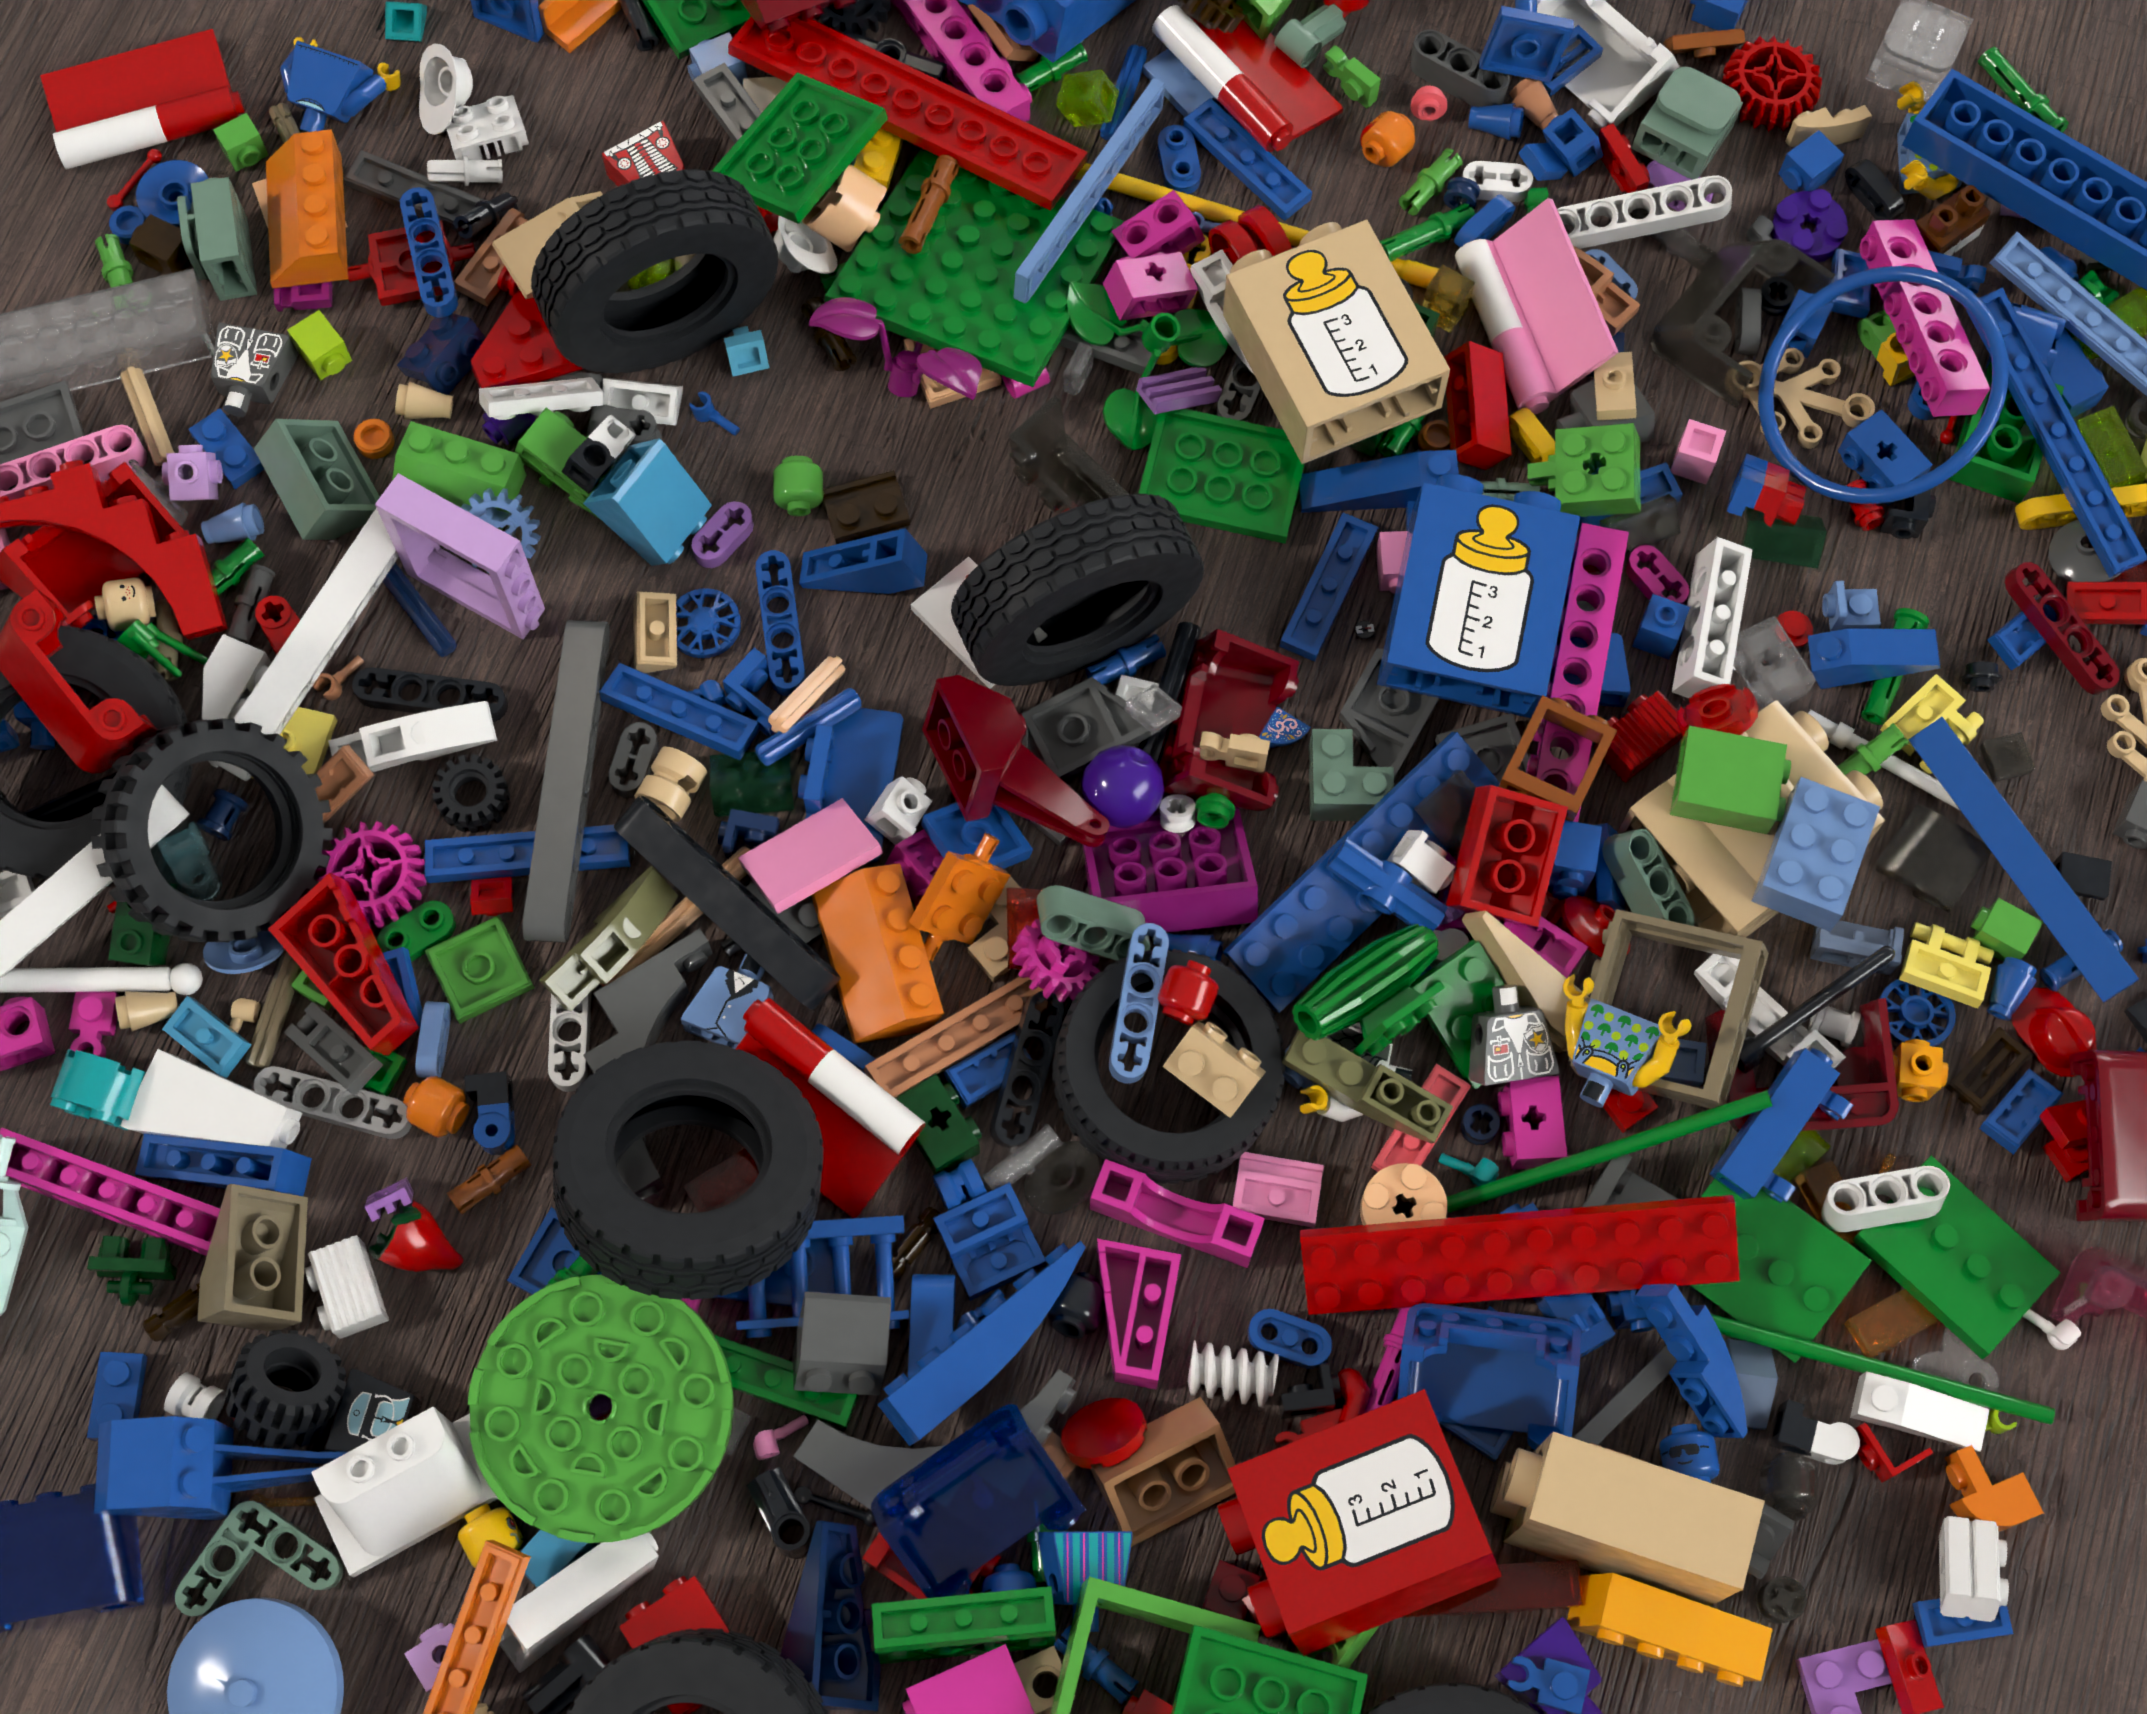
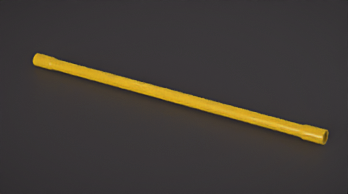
[1075,163,1440,291]

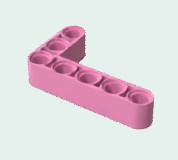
[0,425,147,590]

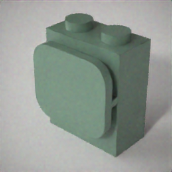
[1631,67,1743,180]
[177,177,257,301]

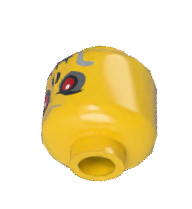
[457,1503,524,1568]

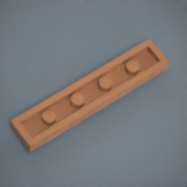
[863,977,1049,1098]

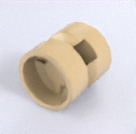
[634,746,707,822]

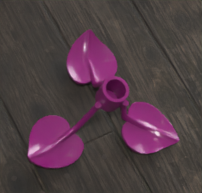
[809,297,982,400]

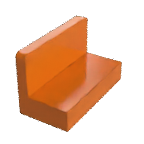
[538,0,621,53]

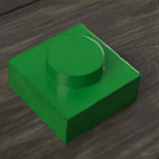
[364,1045,408,1096]

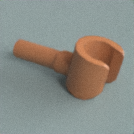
[313,655,364,701]

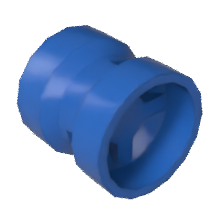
[932,1158,987,1211]

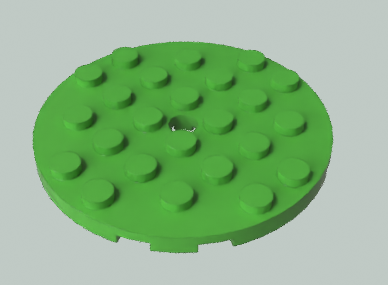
[467,1274,734,1543]

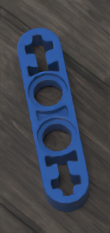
[400,187,458,318]
[755,550,806,696]

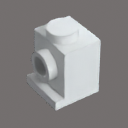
[864,776,932,844]
[1386,830,1455,893]

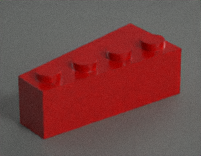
[268,873,419,1056]

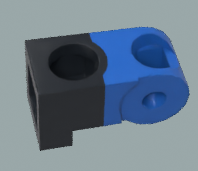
[464,1071,515,1155]

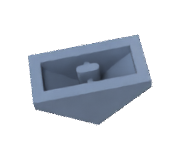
[1726,1339,1778,1430]

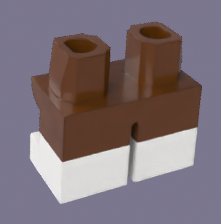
[1916,185,1991,256]

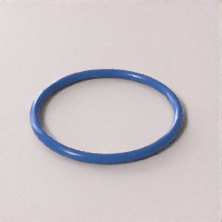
[1758,266,2009,504]

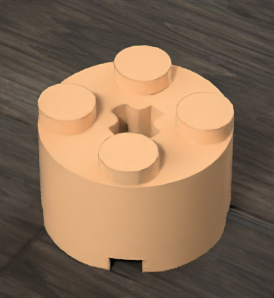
[802,164,887,252]
[1360,1163,1447,1225]

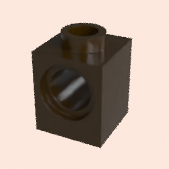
[129,214,190,281]

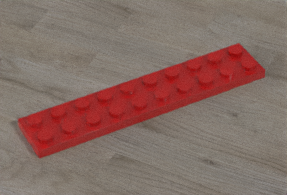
[728,17,1088,211]
[1300,1195,1740,1315]

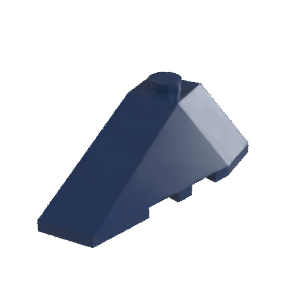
[780,1521,881,1711]

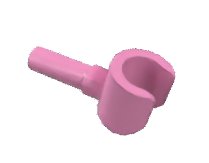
[753,1415,809,1460]

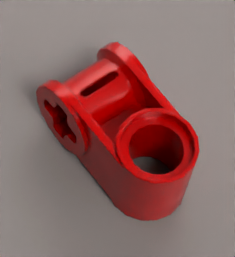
[255,596,300,655]

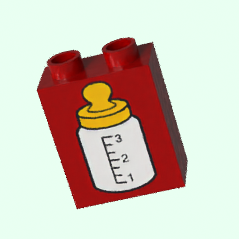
[1217,1389,1502,1656]

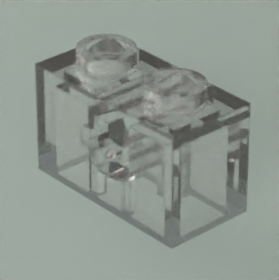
[1733,615,1816,709]

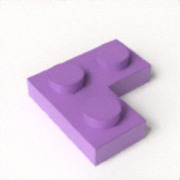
[1795,1639,1892,1714]

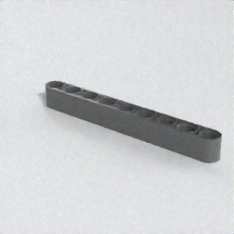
[523,620,610,943]

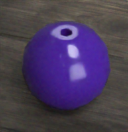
[1081,745,1164,828]

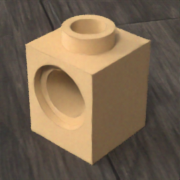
[1014,1646,1075,1714]

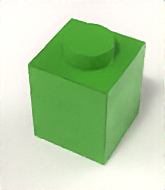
[1970,898,2043,962]

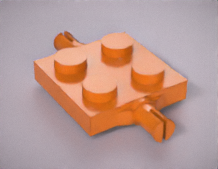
[909,833,1011,962]

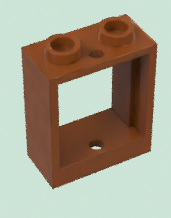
[1498,695,1617,821]

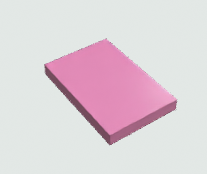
[738,798,883,914]

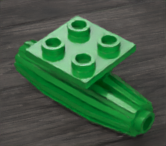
[1292,924,1445,1057]

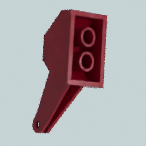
[922,675,1110,847]

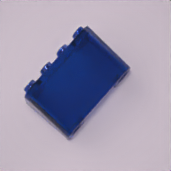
[0,1483,144,1632]

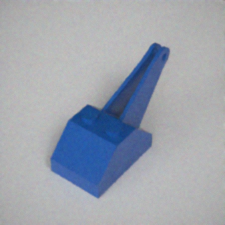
[94,1416,348,1520]

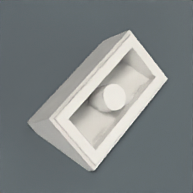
[602,378,683,426]

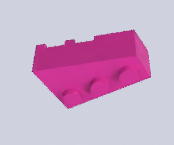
[1096,1238,1181,1390]

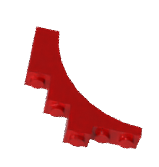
[0,460,228,640]

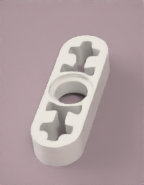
[548,993,591,1092]

